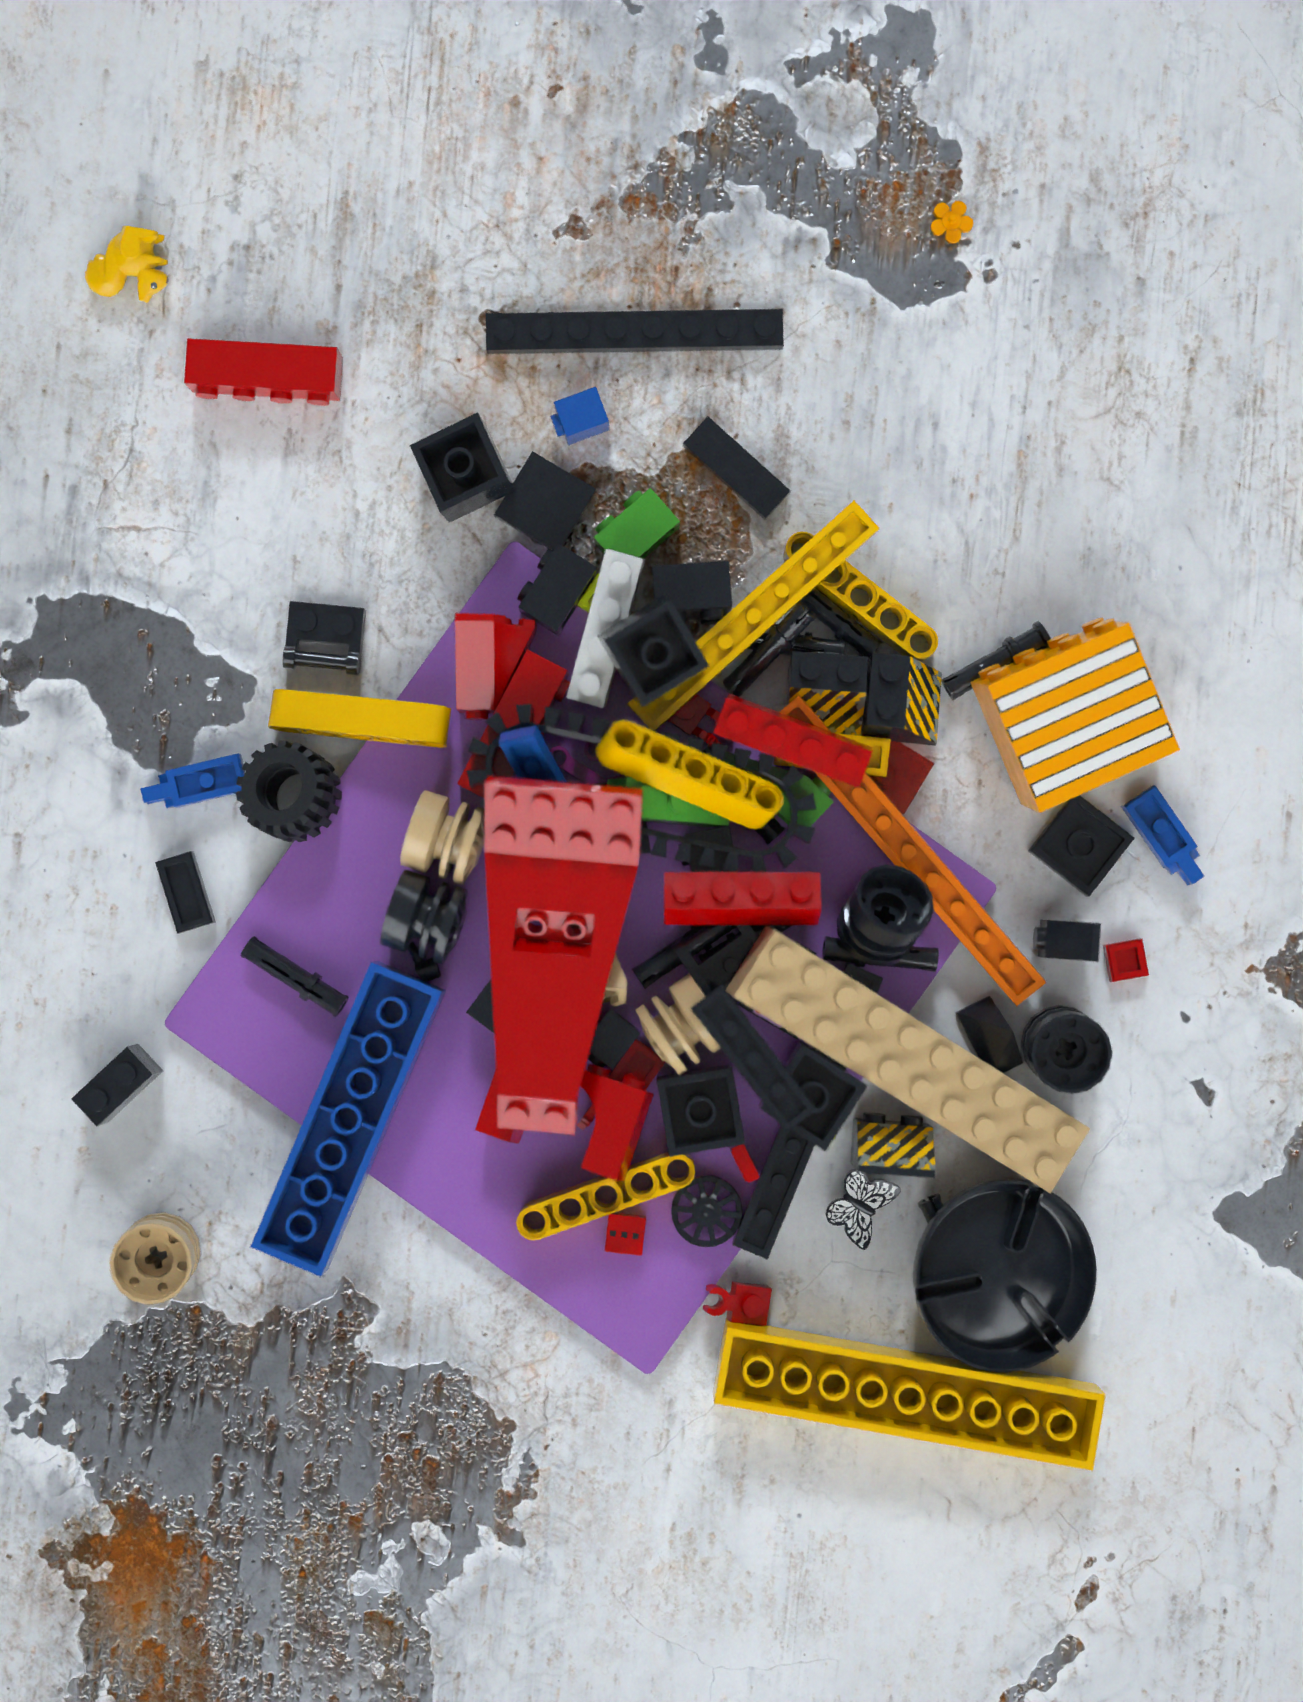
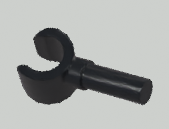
[407,941,441,981]

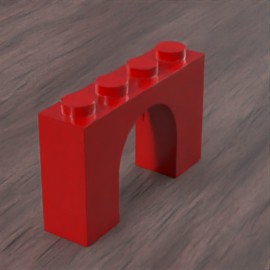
[475,1063,654,1182]

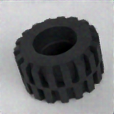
[236,741,342,842]

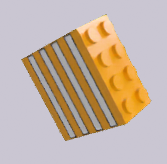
[970,617,1180,813]

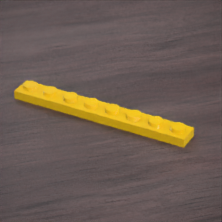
[627,500,880,730]

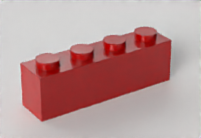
[184,338,343,406]
[457,649,570,799]
[713,694,873,788]
[664,872,821,925]

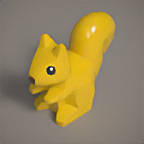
[85,226,169,303]

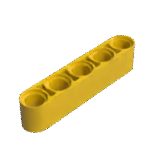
[783,531,938,662]
[268,689,451,748]
[596,720,783,829]
[516,1151,695,1240]

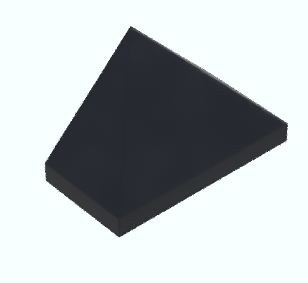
[956,996,1023,1073]

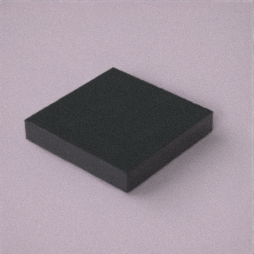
[494,451,597,551]
[1028,795,1135,897]

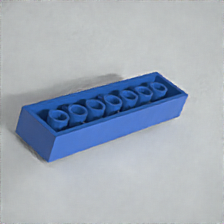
[250,961,446,1277]

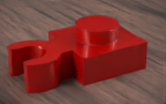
[703,1281,772,1326]

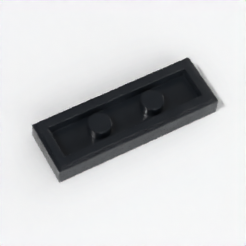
[683,416,791,520]

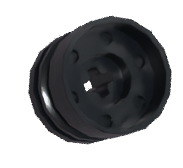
[836,864,934,967]
[380,869,468,965]
[1021,1005,1112,1094]

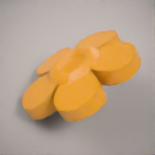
[930,200,973,244]

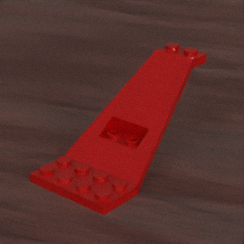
[485,776,643,1135]

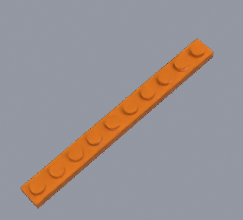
[779,695,1046,1006]

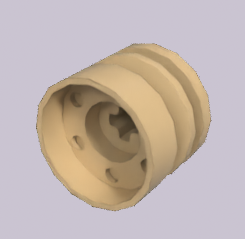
[400,790,485,885]
[636,973,720,1075]
[110,1212,201,1305]

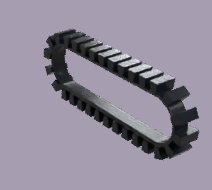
[466,704,817,872]

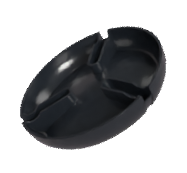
[913,1180,1097,1372]

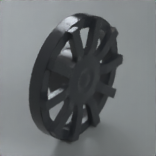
[671,1175,742,1247]

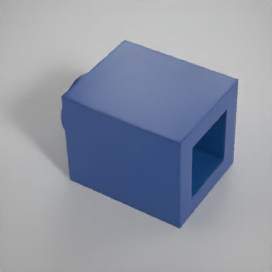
[550,387,610,445]

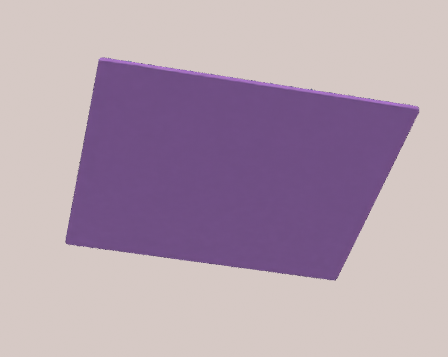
[165,542,996,1374]

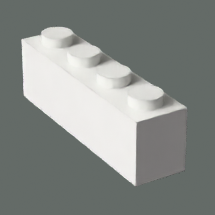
[566,549,646,708]

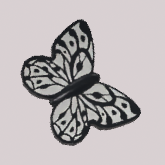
[825,1169,901,1250]

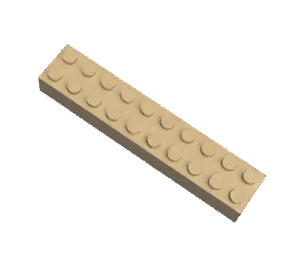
[726,926,1090,1193]

